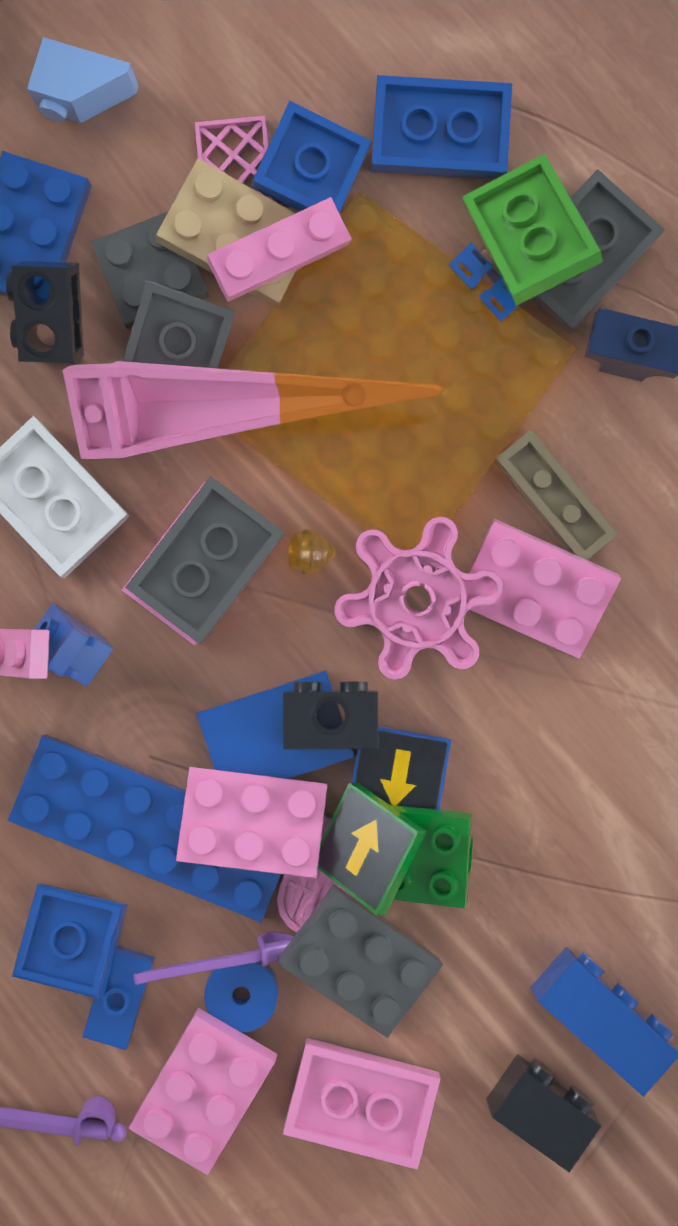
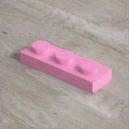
[206,197,352,302]

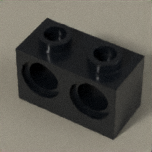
[6,261,84,363]

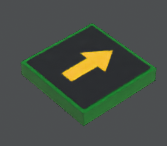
[317,783,427,916]

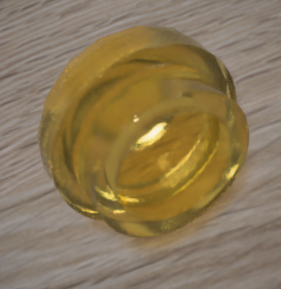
[288,529,337,575]

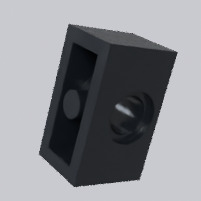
[283,681,378,749]

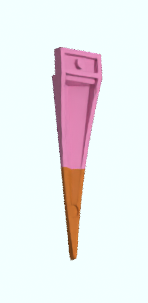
[63,361,443,459]

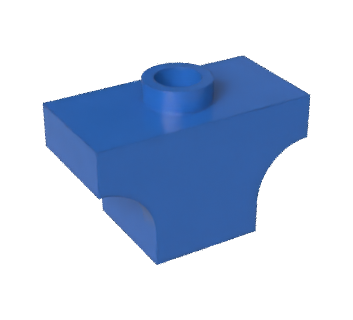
[34,603,113,687]

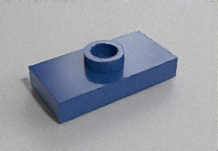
[82,946,155,1050]

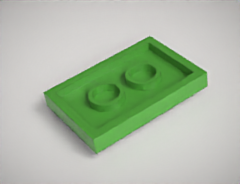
[462,153,603,306]

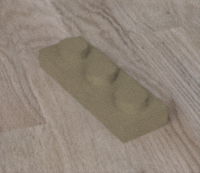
[494,430,619,560]

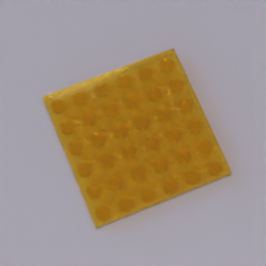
[227,191,577,550]

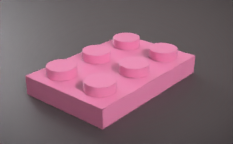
[468,519,621,659]
[176,767,328,878]
[128,1008,277,1175]
[283,1038,441,1170]

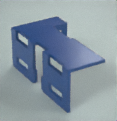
[448,242,518,322]

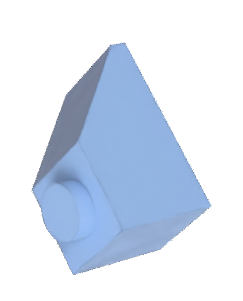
[27,37,139,123]

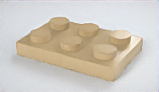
[155,158,296,309]

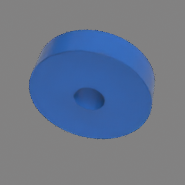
[204,962,279,1033]

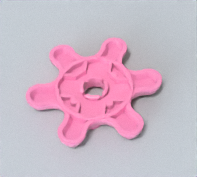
[334,517,503,680]

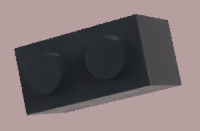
[486,1054,601,1173]

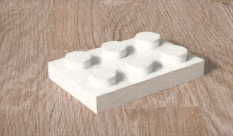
[0,416,130,578]

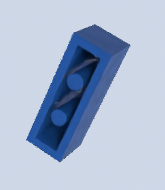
[530,947,678,1097]

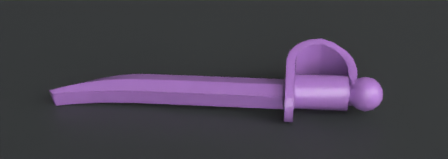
[134,931,294,984]
[0,1096,127,1146]

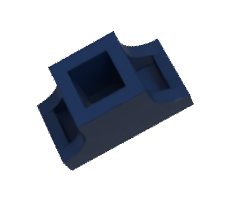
[585,307,678,382]

